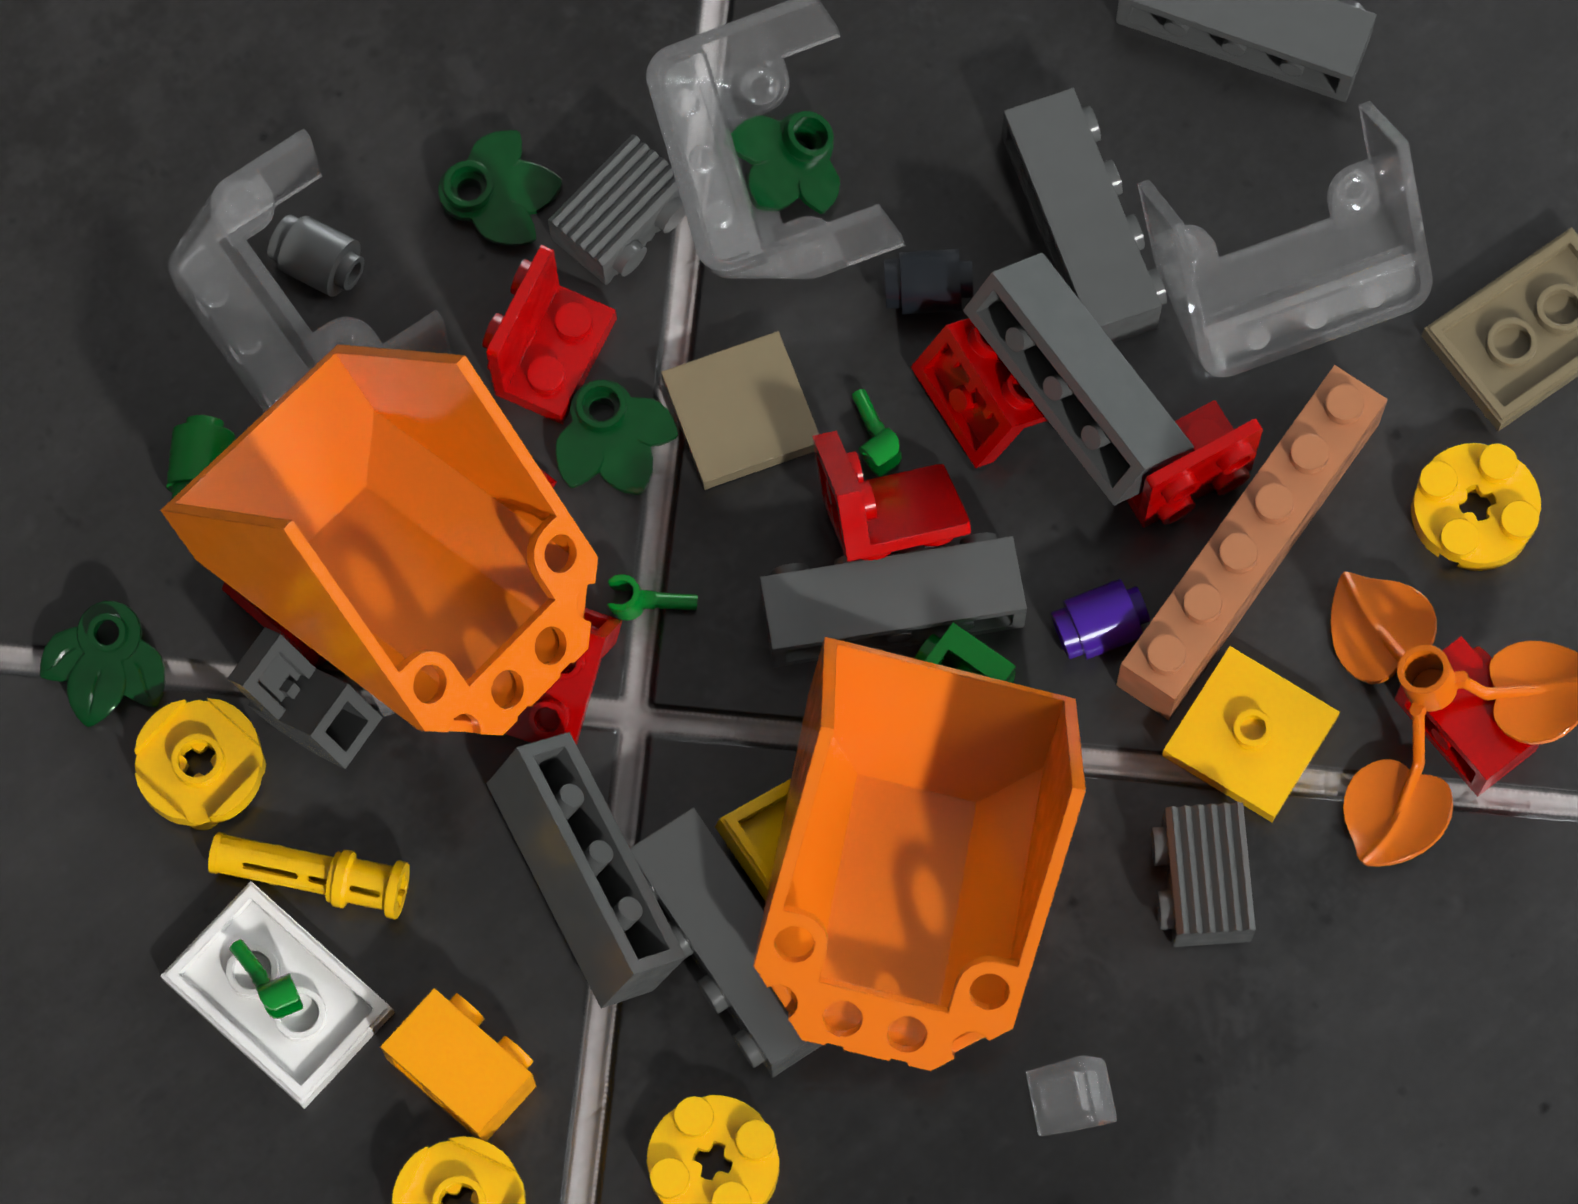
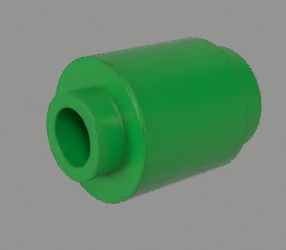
[166,415,236,500]

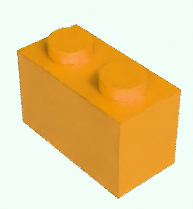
[381,988,536,1142]

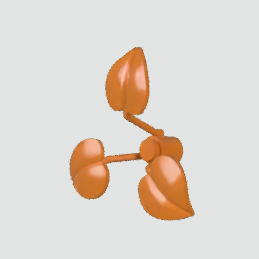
[1331,572,1578,867]

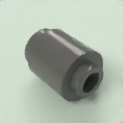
[267,214,365,297]

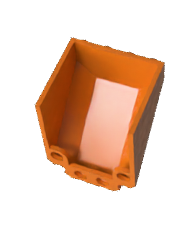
[160,344,598,735]
[754,637,1086,1071]

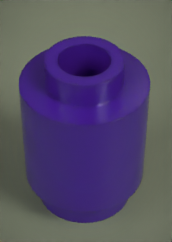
[1050,579,1150,660]

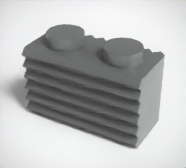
[548,134,689,285]
[1151,802,1256,947]

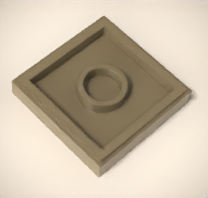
[661,331,819,490]

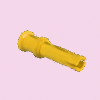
[208,832,410,920]

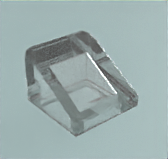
[1026,1055,1117,1136]

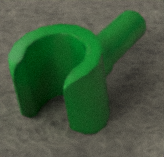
[852,389,902,477]
[607,574,698,621]
[229,939,303,1019]

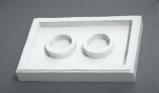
[160,881,394,1109]

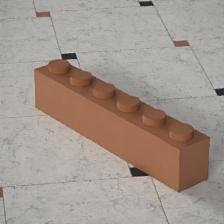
[1116,365,1388,720]

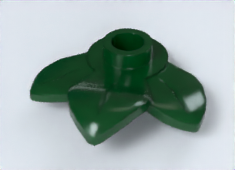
[726,111,840,214]
[438,130,563,247]
[556,379,678,495]
[40,601,166,727]

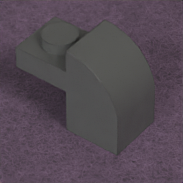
[227,627,383,769]

